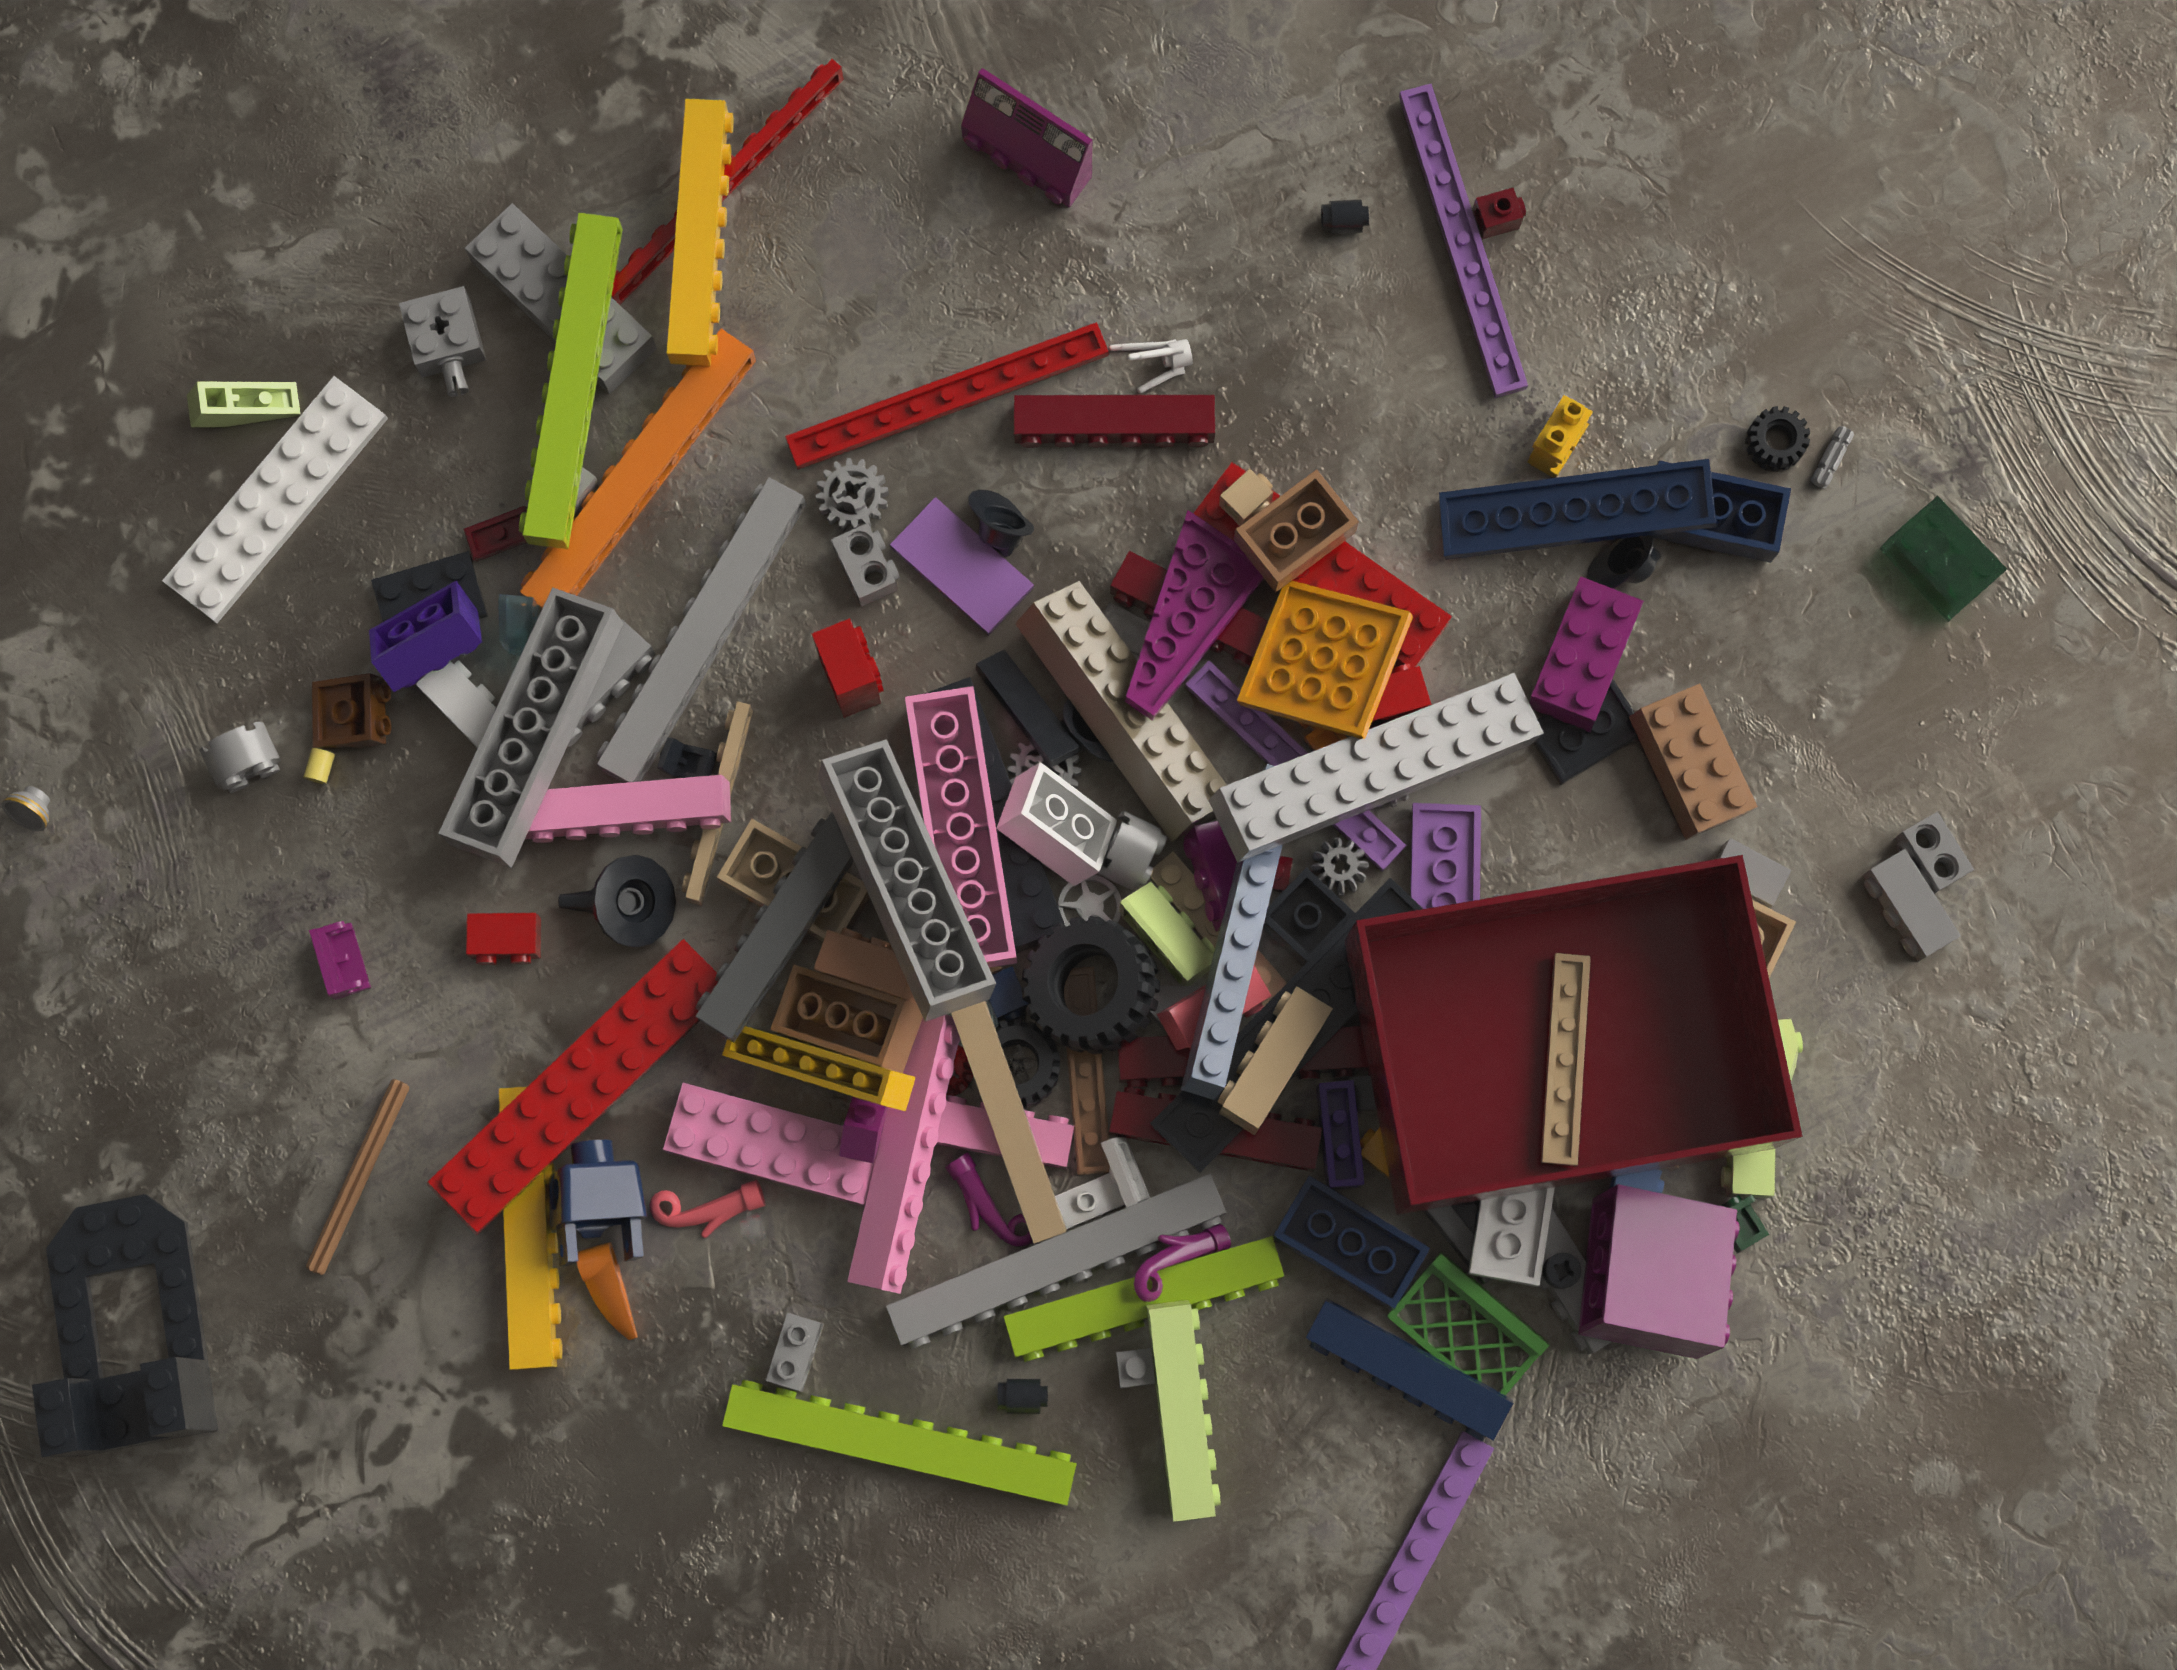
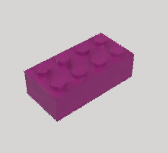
[1529,576,1644,732]

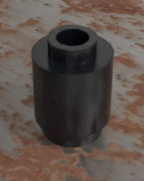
[1321,199,1369,234]
[998,1379,1048,1414]

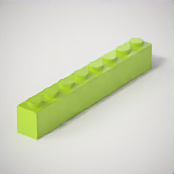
[1004,1236,1285,1362]

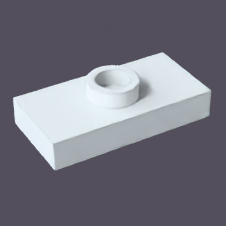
[1101,1136,1150,1208]
[1055,1173,1125,1229]

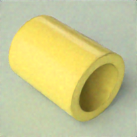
[303,748,335,784]

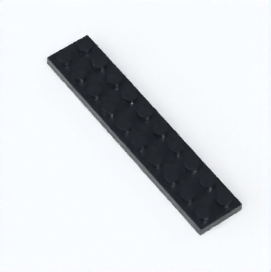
[1150,878,1423,1173]

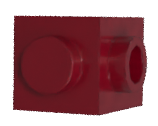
[1472,187,1526,240]

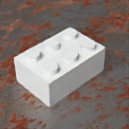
[996,762,1117,886]

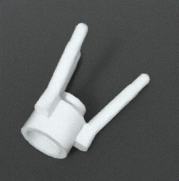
[1109,339,1193,393]

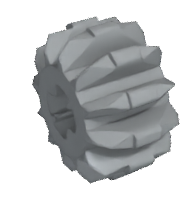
[1310,838,1369,897]

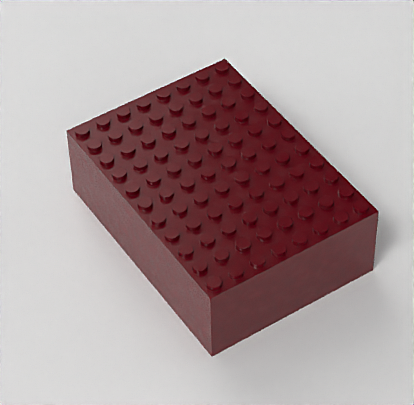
[1344,855,1803,1215]

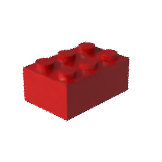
[811,618,884,718]

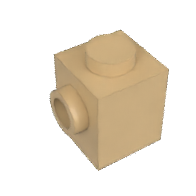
[1219,469,1273,526]

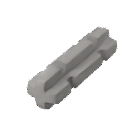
[1811,426,1854,489]

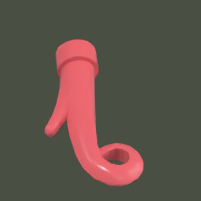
[649,1180,766,1238]

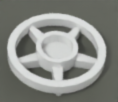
[1058,875,1121,926]

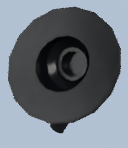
[558,855,676,948]

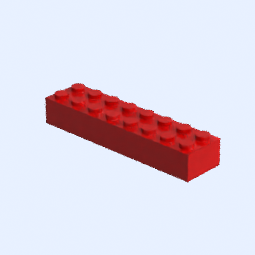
[1193,462,1452,668]

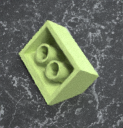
[1119,882,1215,986]

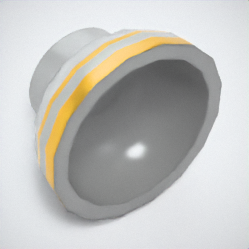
[1,786,50,831]

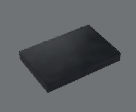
[1533,679,1638,785]

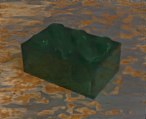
[1880,495,2007,622]

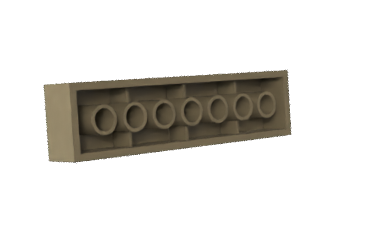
[1015,581,1227,842]

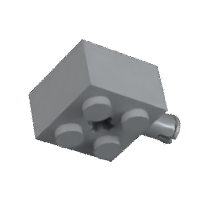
[399,286,486,397]

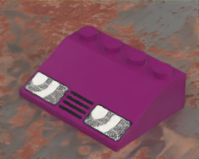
[961,68,1093,208]

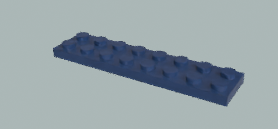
[1439,459,1716,560]

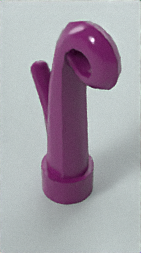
[945,1152,1033,1247]
[1134,1224,1231,1302]

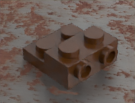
[312,673,392,750]

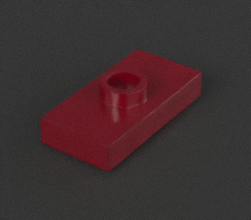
[463,506,527,562]

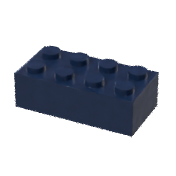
[1652,460,1791,563]
[1272,1175,1430,1310]

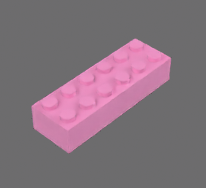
[663,1083,878,1207]

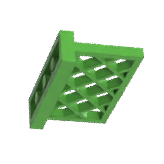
[1387,1251,1549,1395]

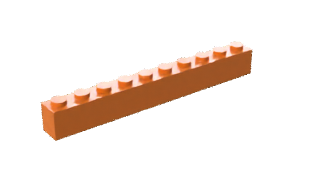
[520,328,756,611]

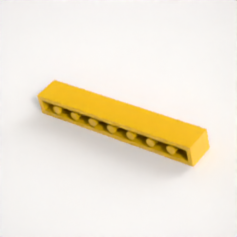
[667,99,734,366]
[499,1087,562,1370]

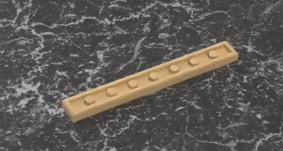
[951,1001,1067,1243]

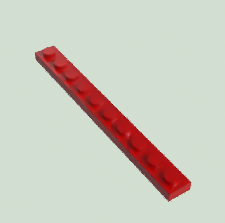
[611,59,844,305]
[785,322,1109,470]

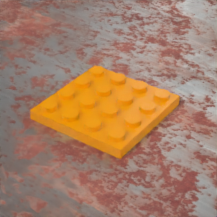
[1237,581,1413,739]

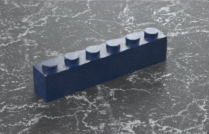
[1306,1298,1514,1442]

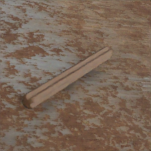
[306,1079,409,1275]

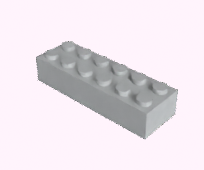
[465,203,657,394]

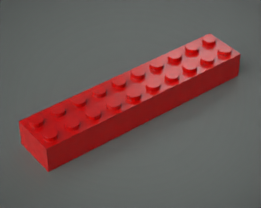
[427,938,718,1236]

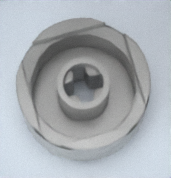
[199,722,281,793]
[1096,811,1167,890]

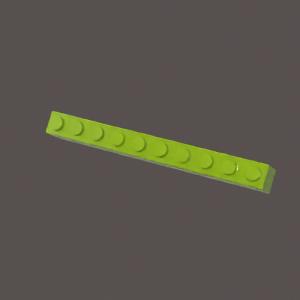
[519,213,623,549]
[722,1379,1077,1505]

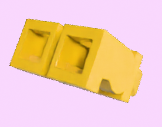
[1527,395,1593,478]

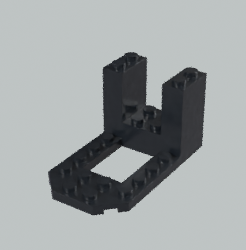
[32,1194,218,1457]

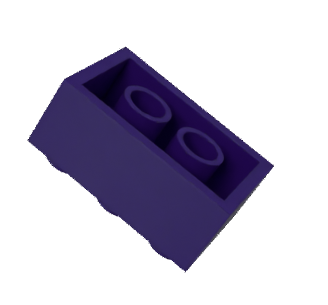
[369,581,482,692]

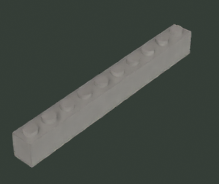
[596,477,806,783]
[886,1173,1226,1350]

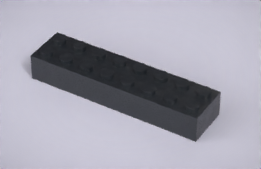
[924,677,1065,954]

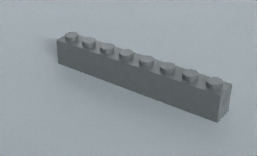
[695,812,854,1043]

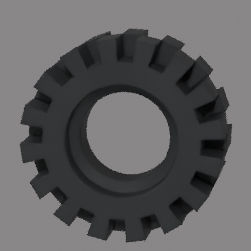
[1745,406,1810,471]

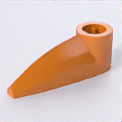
[577,1242,638,1340]

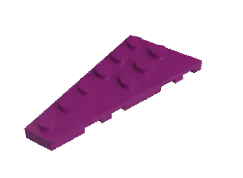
[1125,510,1264,721]

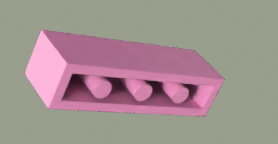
[936,1095,1074,1170]

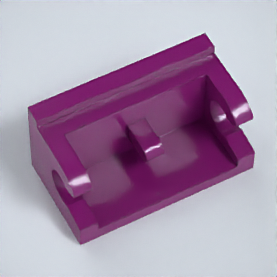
[309,921,371,1000]

